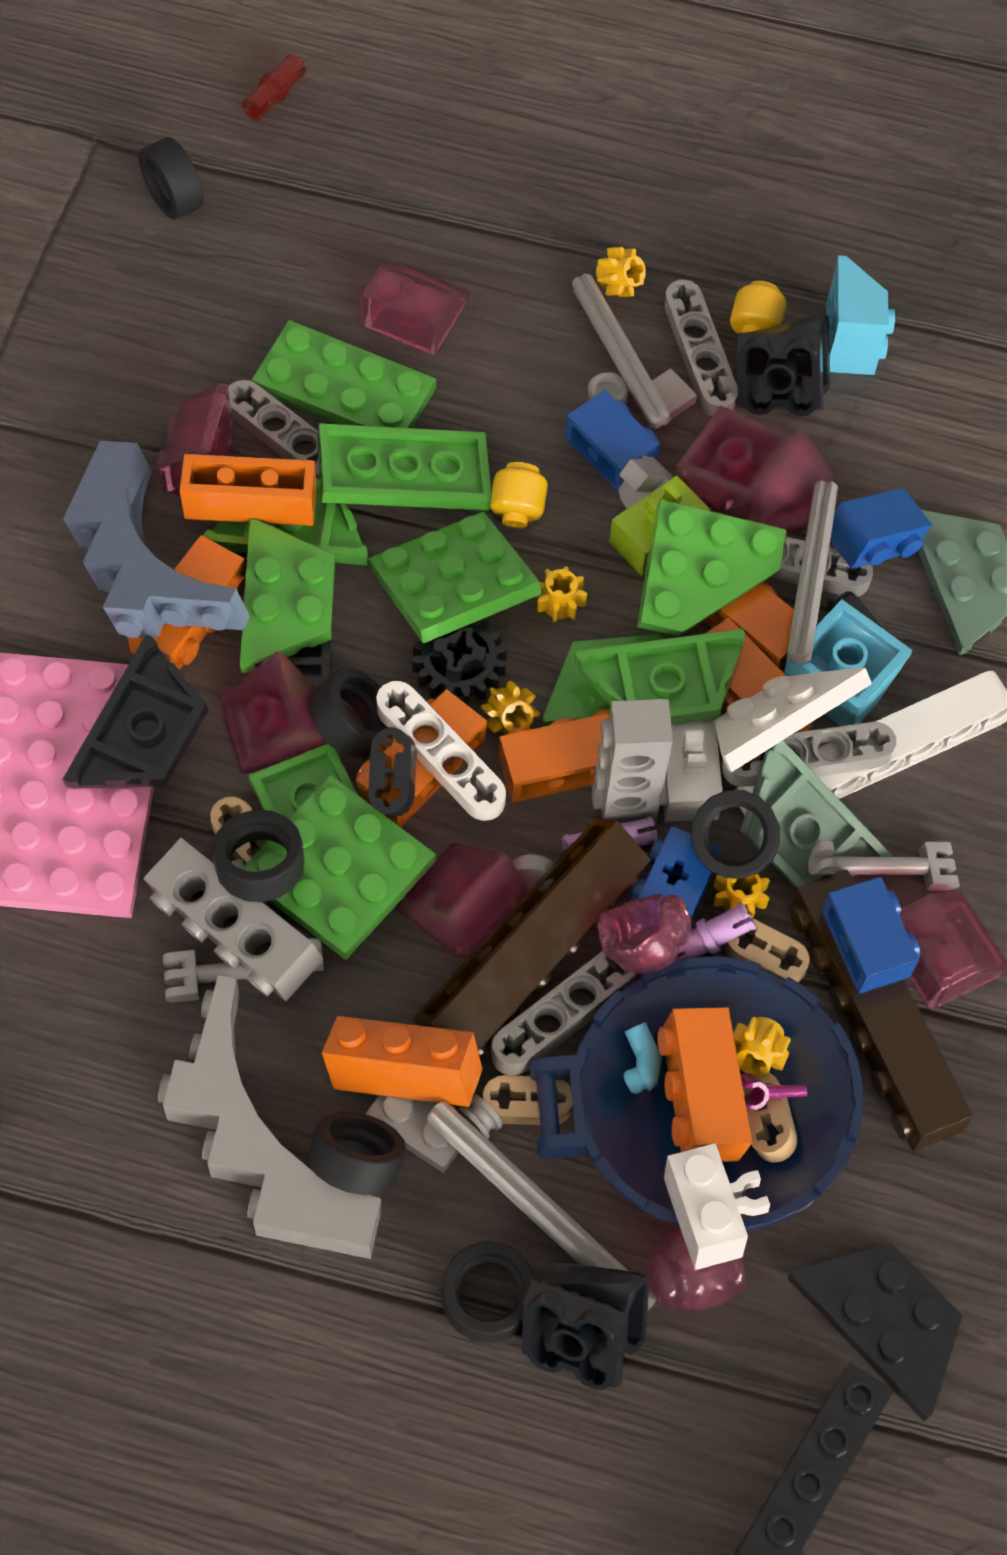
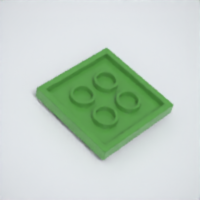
[368,511,541,644]
[241,775,436,960]

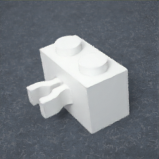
[660,720,722,822]
[664,1143,770,1270]

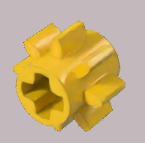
[596,247,646,297]
[536,566,588,622]
[481,681,540,735]
[713,874,770,919]
[733,1017,791,1076]

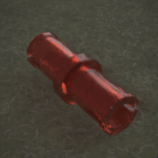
[242,54,306,121]

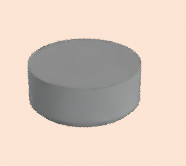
[587,372,629,404]
[510,854,554,892]

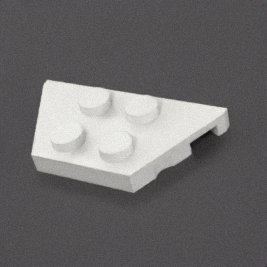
[714,667,872,772]

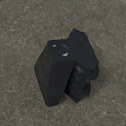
[736,315,830,417]
[522,1261,650,1390]

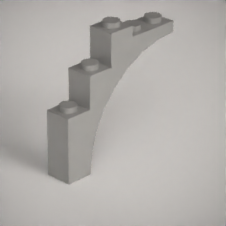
[158,975,382,1259]

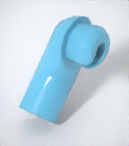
[624,1022,662,1094]

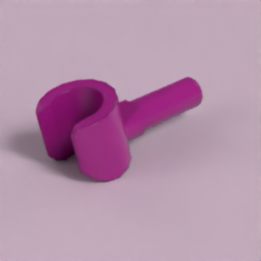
[740,1073,807,1110]

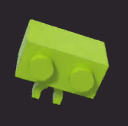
[609,475,710,576]

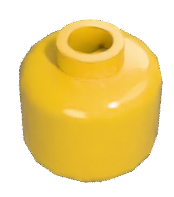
[730,281,787,334]
[490,462,548,528]

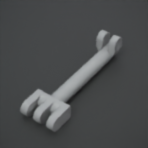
[808,841,960,891]
[163,938,324,1003]

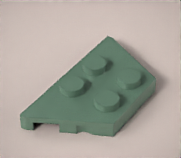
[918,510,1007,655]
[740,740,893,890]

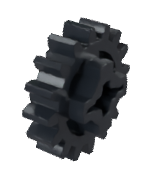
[412,620,507,705]

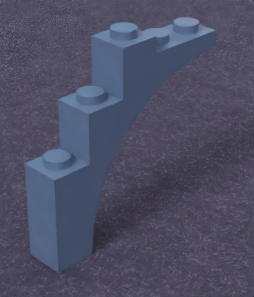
[63,441,250,638]

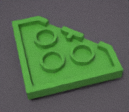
[637,500,786,637]

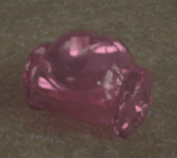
[597,894,691,974]
[648,1228,747,1311]

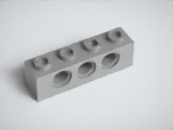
[592,699,673,824]
[143,838,324,1002]

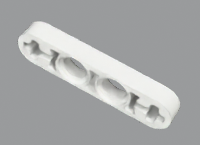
[376,681,506,821]

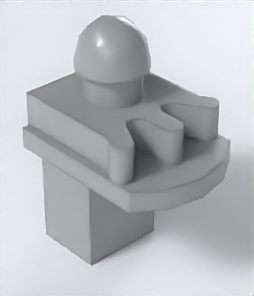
[618,455,673,509]

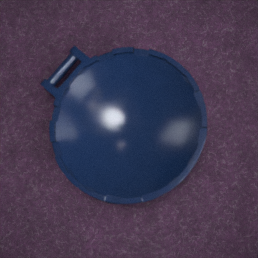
[530,957,863,1231]

